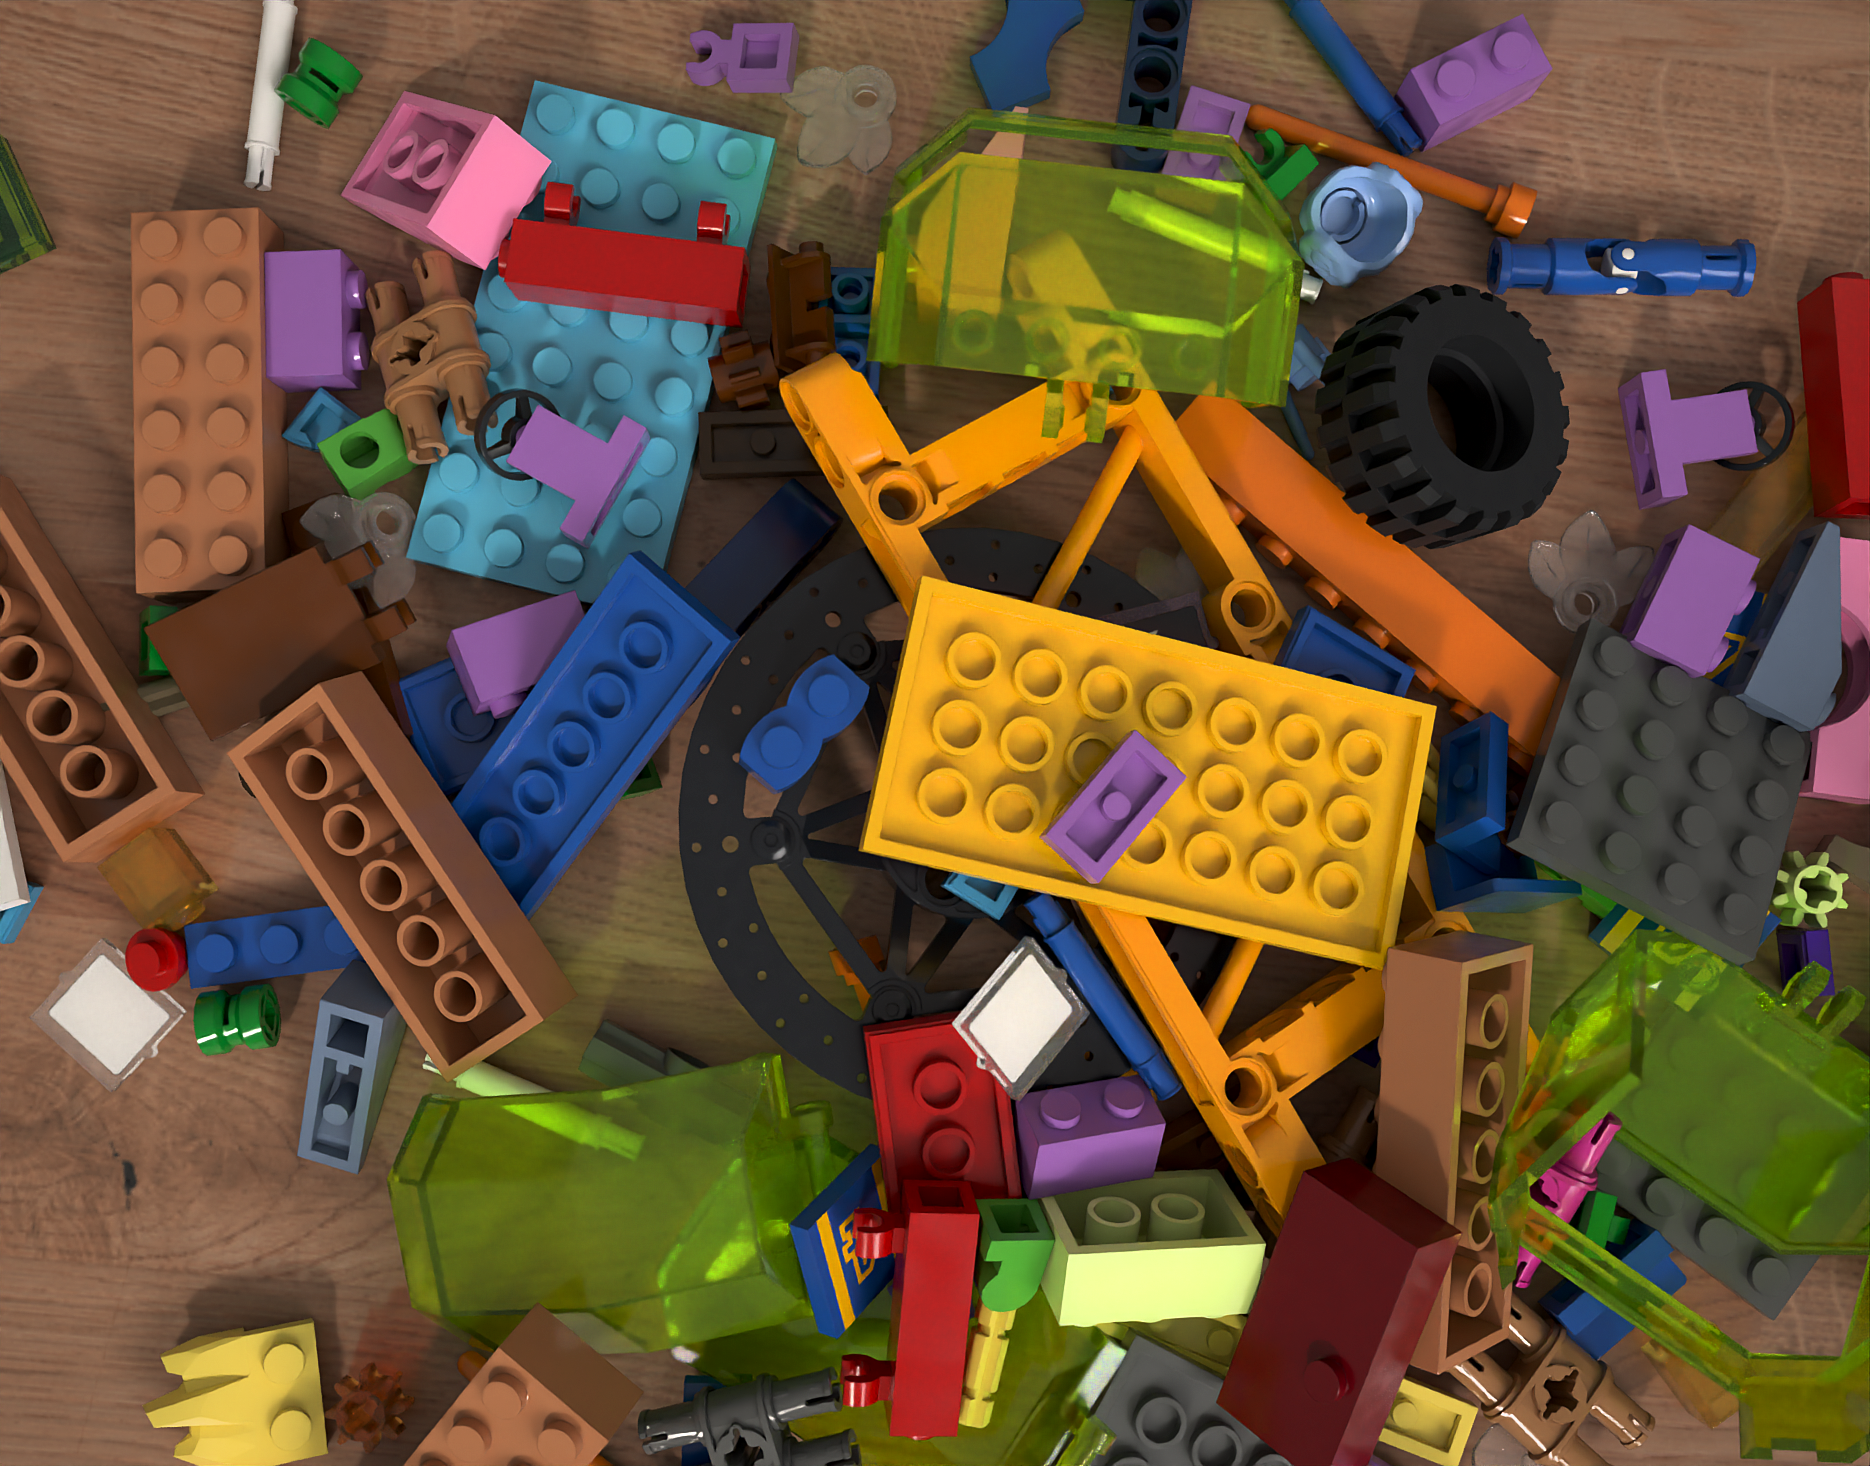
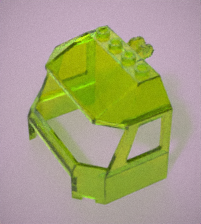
[866,107,1305,443]
[1487,929,1870,1463]

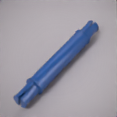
[1284,0,1424,157]
[1023,892,1182,1101]

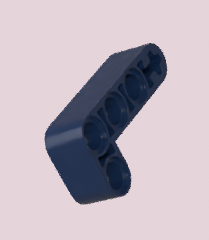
[1111,0,1193,183]
[685,478,843,707]

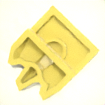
[142,1318,328,1466]

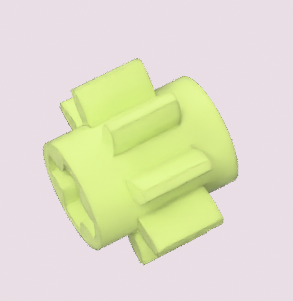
[1770,851,1849,928]

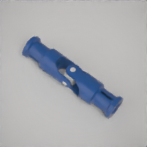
[1487,237,1756,297]

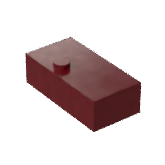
[1216,1157,1463,1466]

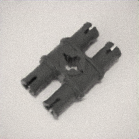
[638,1366,862,1466]

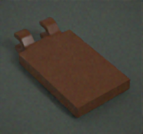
[143,540,417,741]

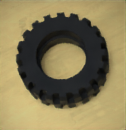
[1315,284,1570,549]

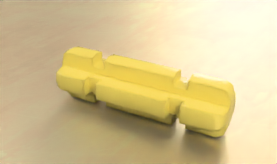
[959,1295,1016,1428]

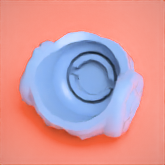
[1299,162,1423,289]

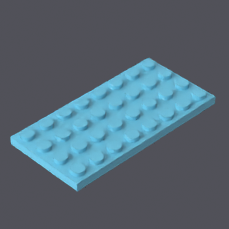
[406,80,777,606]

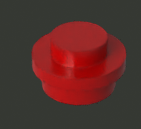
[125,927,188,992]

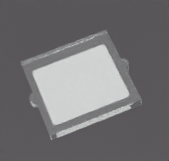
[952,936,1090,1101]
[29,938,187,1092]

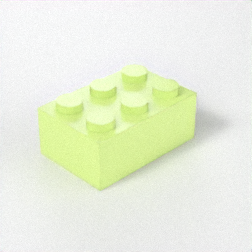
[1030,1169,1266,1327]

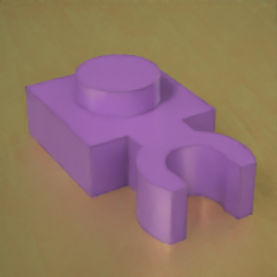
[686,23,799,93]

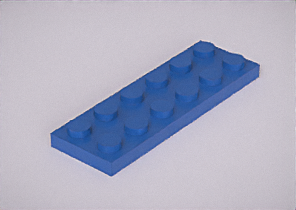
[451,550,741,921]

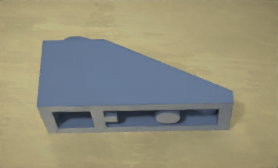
[1722,521,1842,732]
[297,959,406,1175]

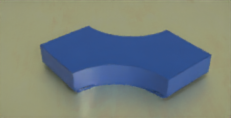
[969,0,1084,121]

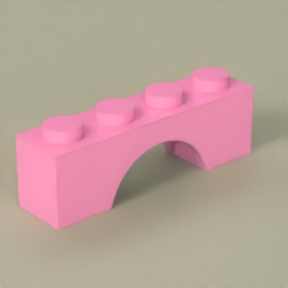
[1799,537,1870,804]

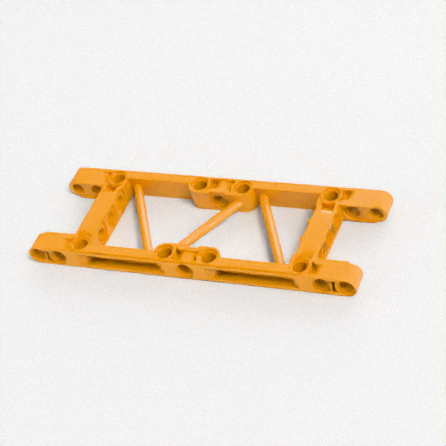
[779,238,1546,1239]

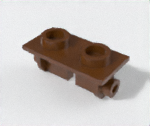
[766,241,837,373]

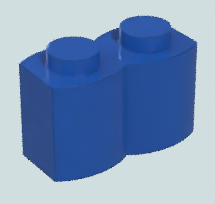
[739,654,870,795]

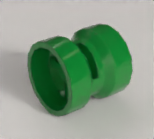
[274,37,363,129]
[193,983,281,1056]

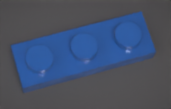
[184,906,366,989]

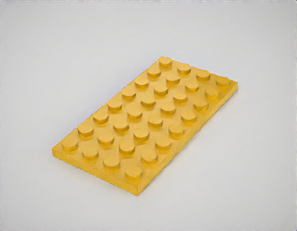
[858,575,1437,970]

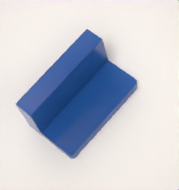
[1435,711,1509,875]
[1424,843,1583,913]
[1537,1218,1687,1361]

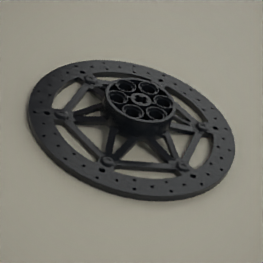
[678,527,1237,1115]

